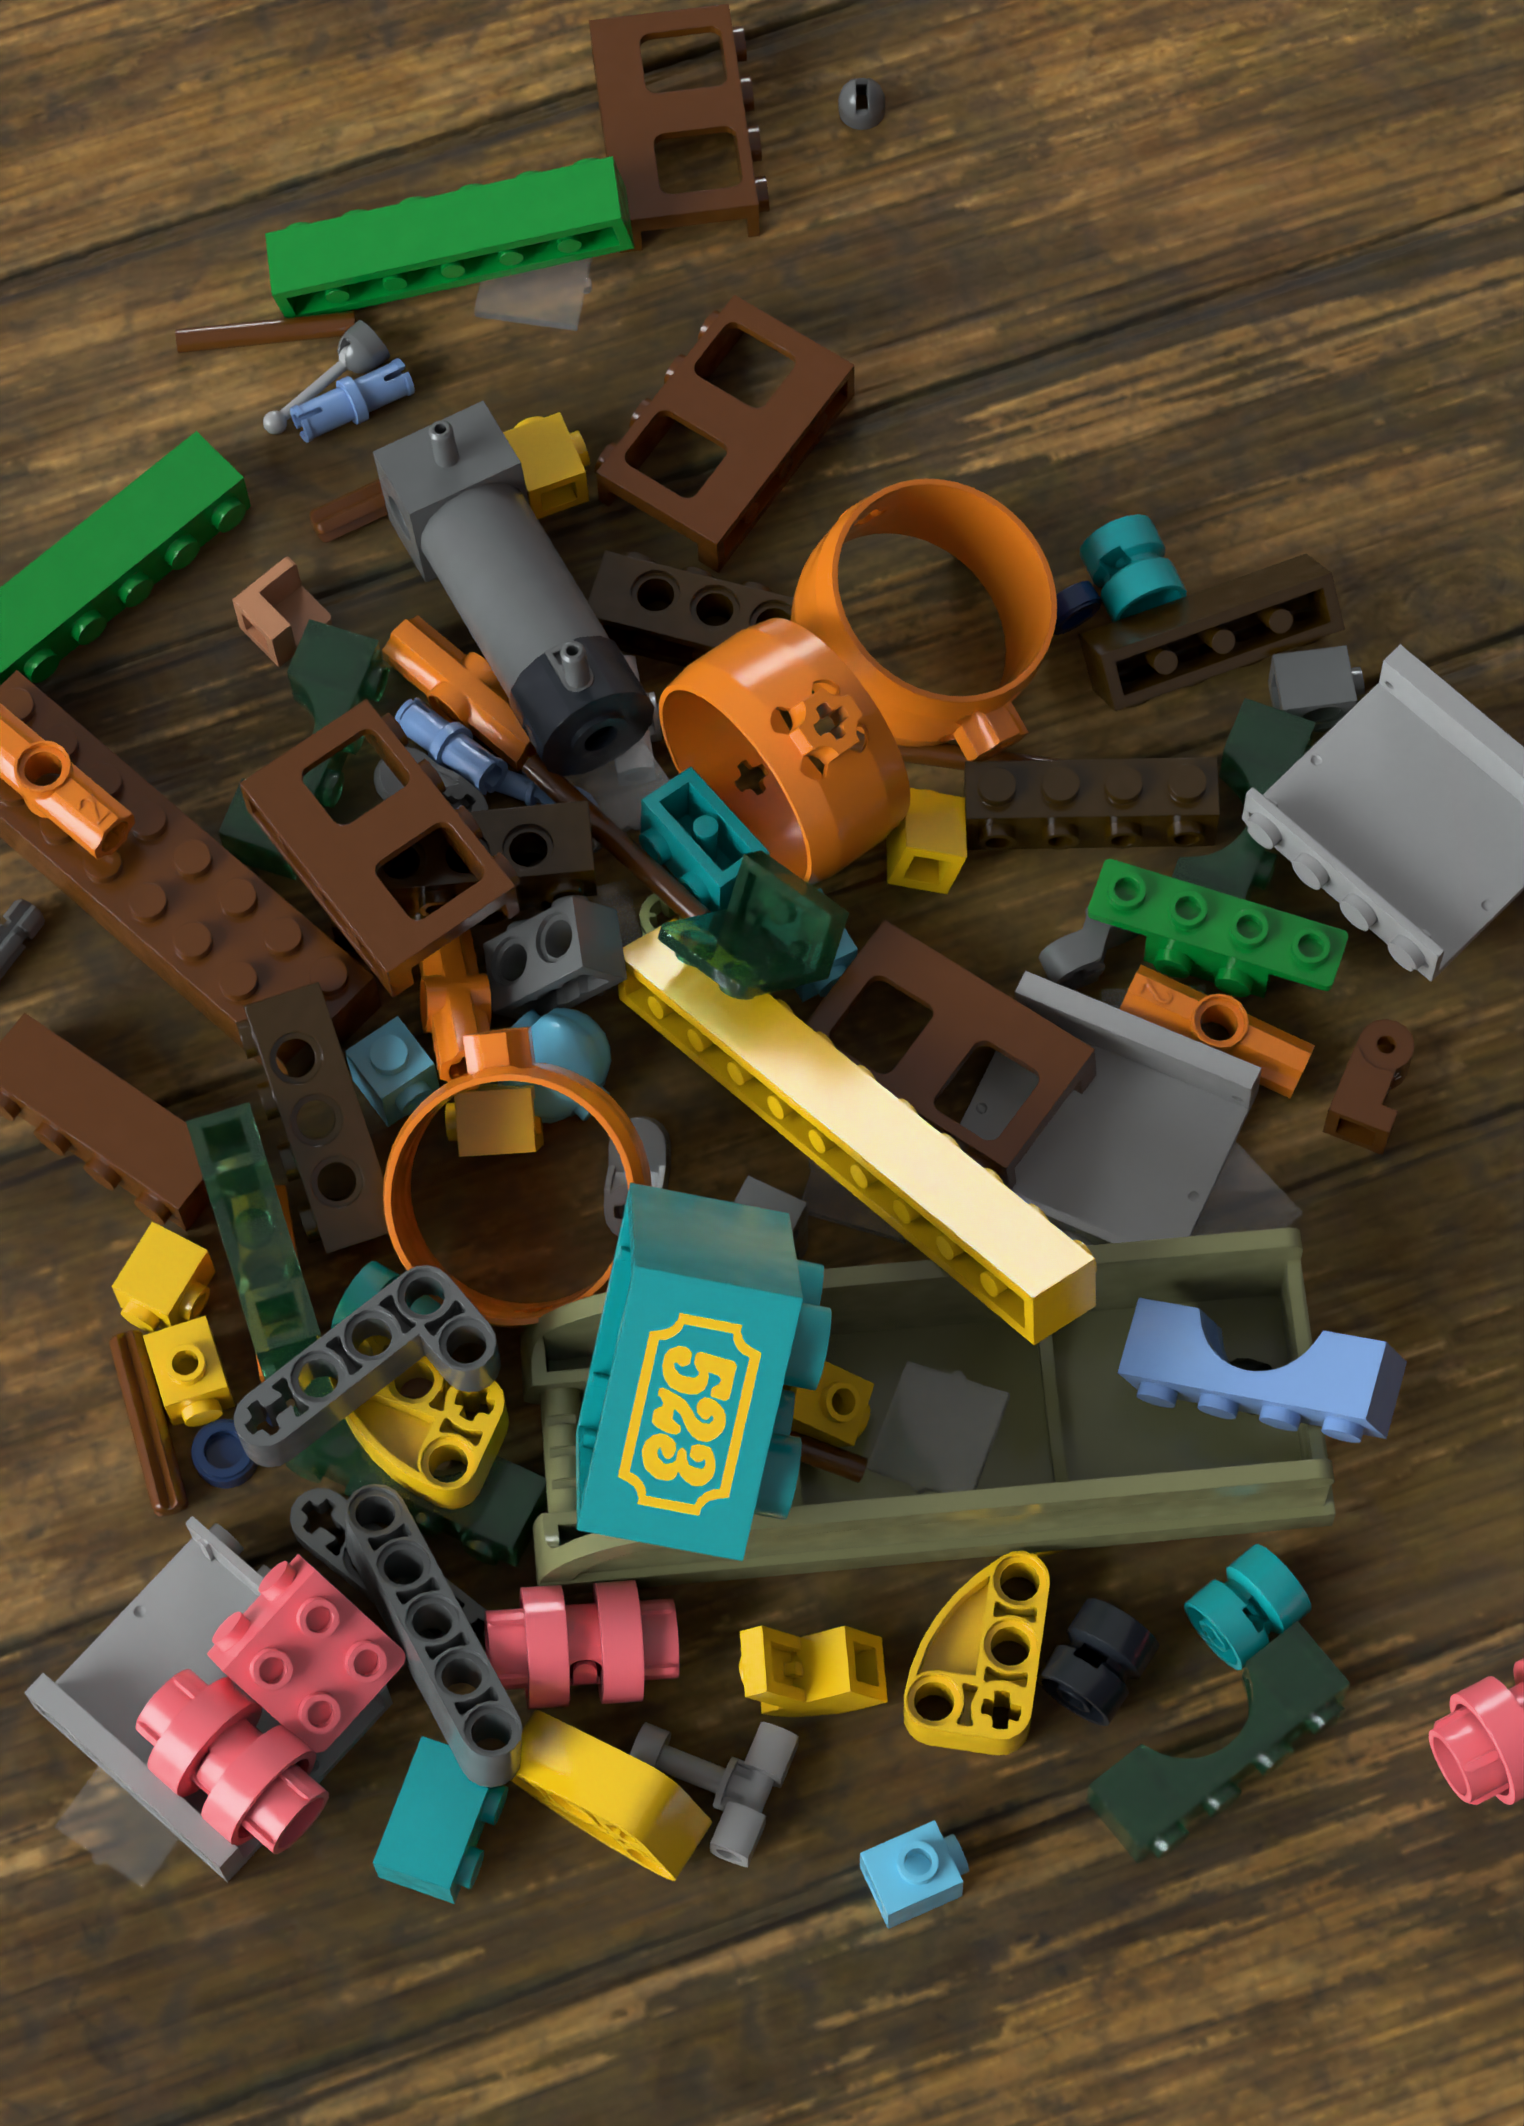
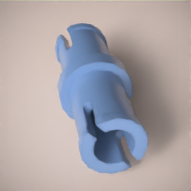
[290,358,415,443]
[395,697,508,795]

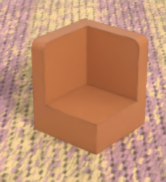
[232,556,332,667]

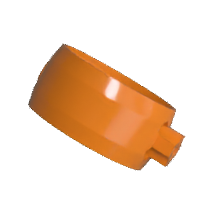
[791,478,1057,761]
[659,618,911,891]
[383,1026,652,1328]

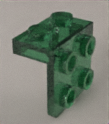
[658,850,849,1000]

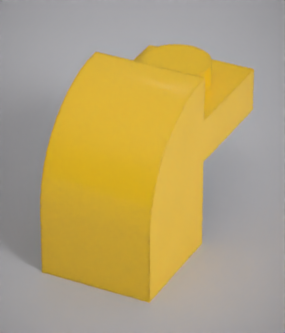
[739,1626,888,1717]

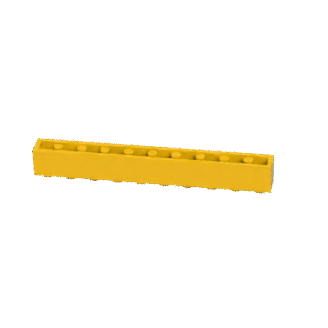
[618,918,1097,1345]

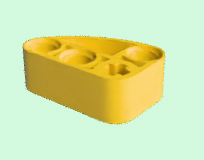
[329,1335,509,1510]
[904,1551,1050,1755]
[510,1710,712,1881]

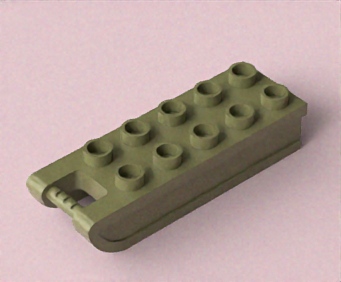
[519,1228,1336,1595]

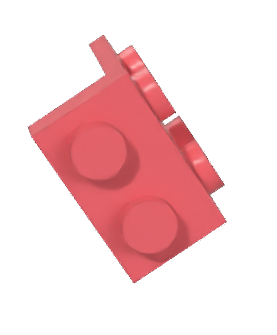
[207,1554,406,1753]

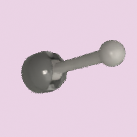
[263,320,390,435]

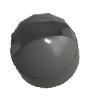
[838,78,885,130]

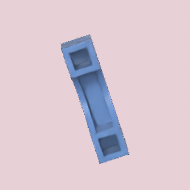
[1118,1298,1407,1443]

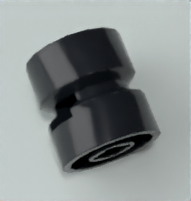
[1037,1598,1160,1726]

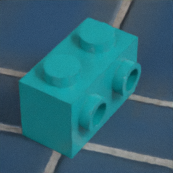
[639,767,770,924]
[373,1736,508,1904]

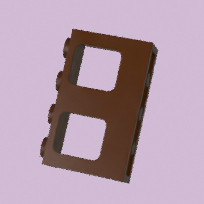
[589,4,770,253]
[595,295,855,573]
[239,699,521,998]
[805,920,1096,1190]

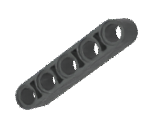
[345,1484,523,1787]

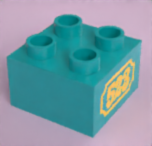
[576,1183,832,1561]

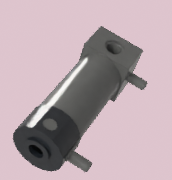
[373,401,655,776]

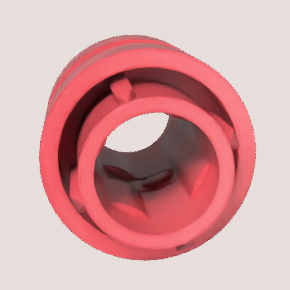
[484,1580,679,1709]
[1429,1658,1524,1805]
[135,1669,329,1854]

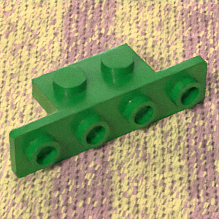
[1088,859,1348,998]

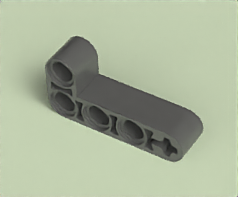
[234,1265,501,1467]

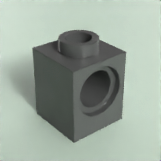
[1268,645,1365,737]

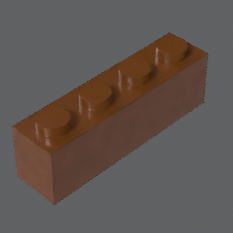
[0,1012,234,1232]

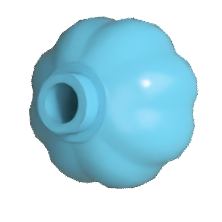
[498,1008,611,1124]

